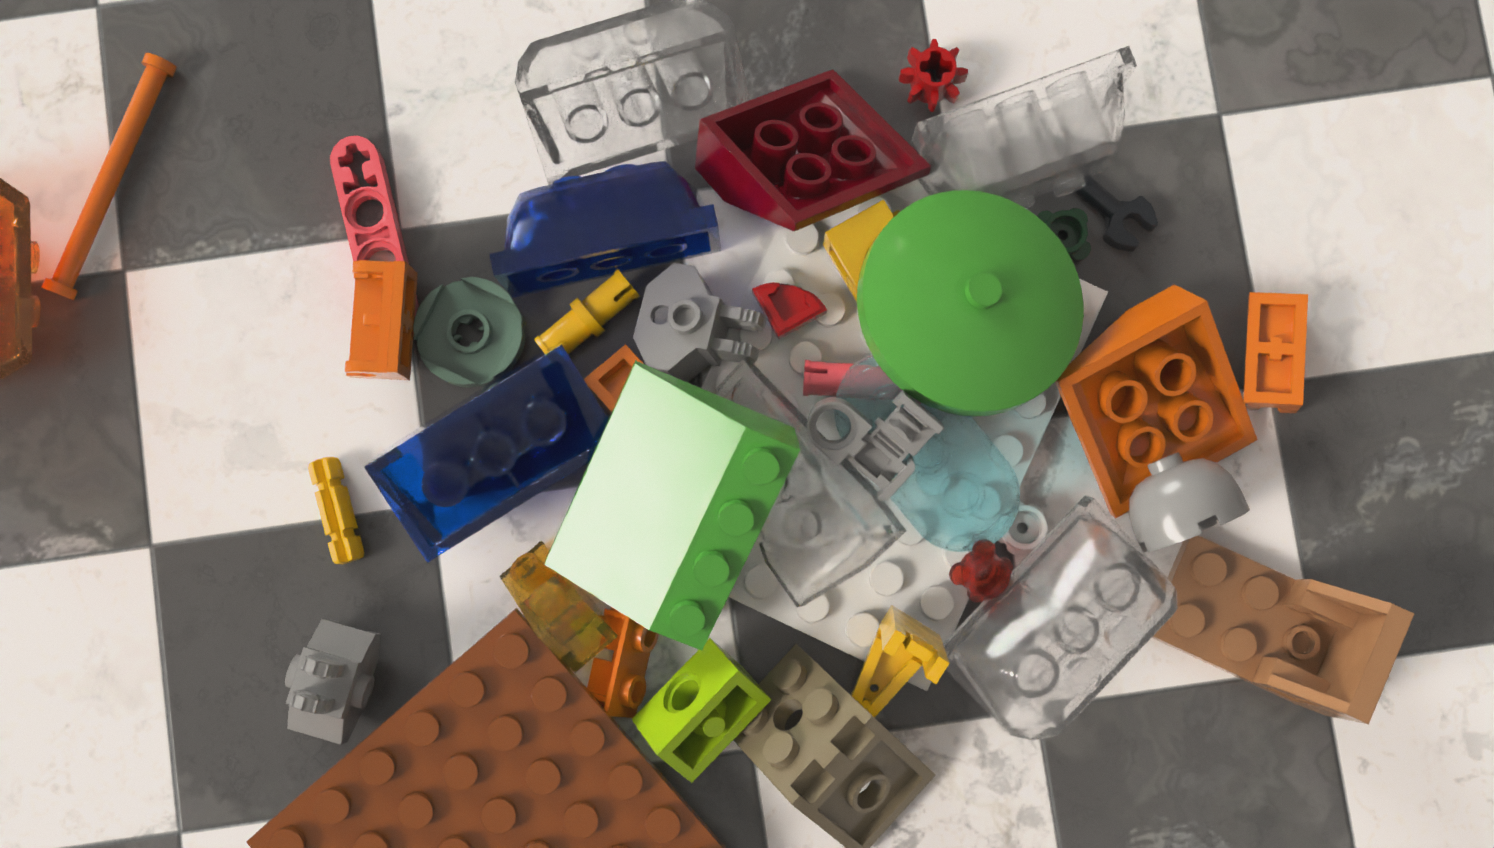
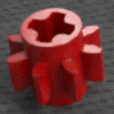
[899,39,968,112]

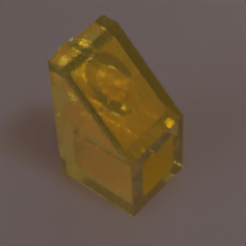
[500,540,618,673]

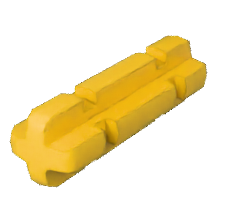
[308,457,365,564]

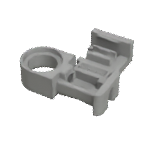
[807,390,944,501]

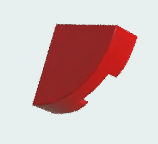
[752,282,827,340]

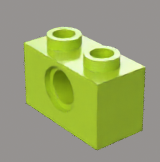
[631,638,771,783]

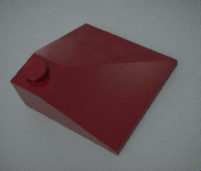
[695,69,931,232]

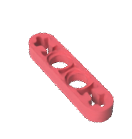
[330,136,419,335]

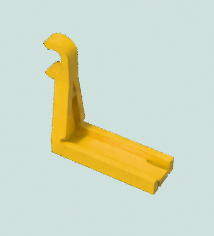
[851,605,950,718]

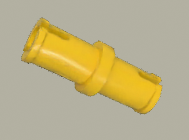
[534,269,640,366]

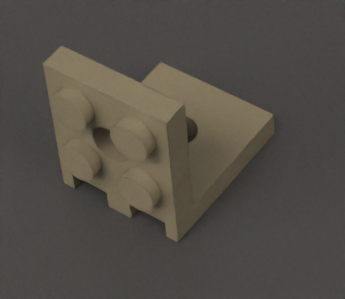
[733,644,936,848]

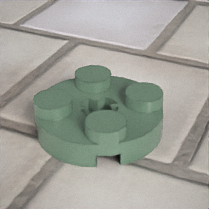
[413,277,526,388]

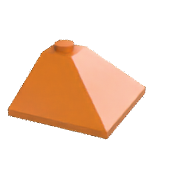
[1055,284,1258,519]

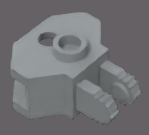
[633,263,767,382]
[285,618,381,745]

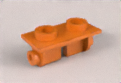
[587,607,659,718]

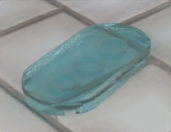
[834,354,1020,552]

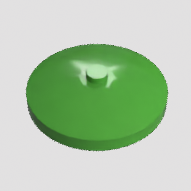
[857,190,1084,417]

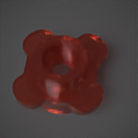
[949,539,1013,602]

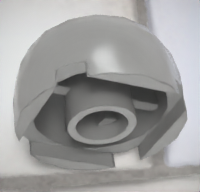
[1129,452,1250,553]

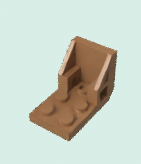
[1143,535,1414,724]

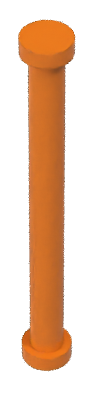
[41,53,177,301]

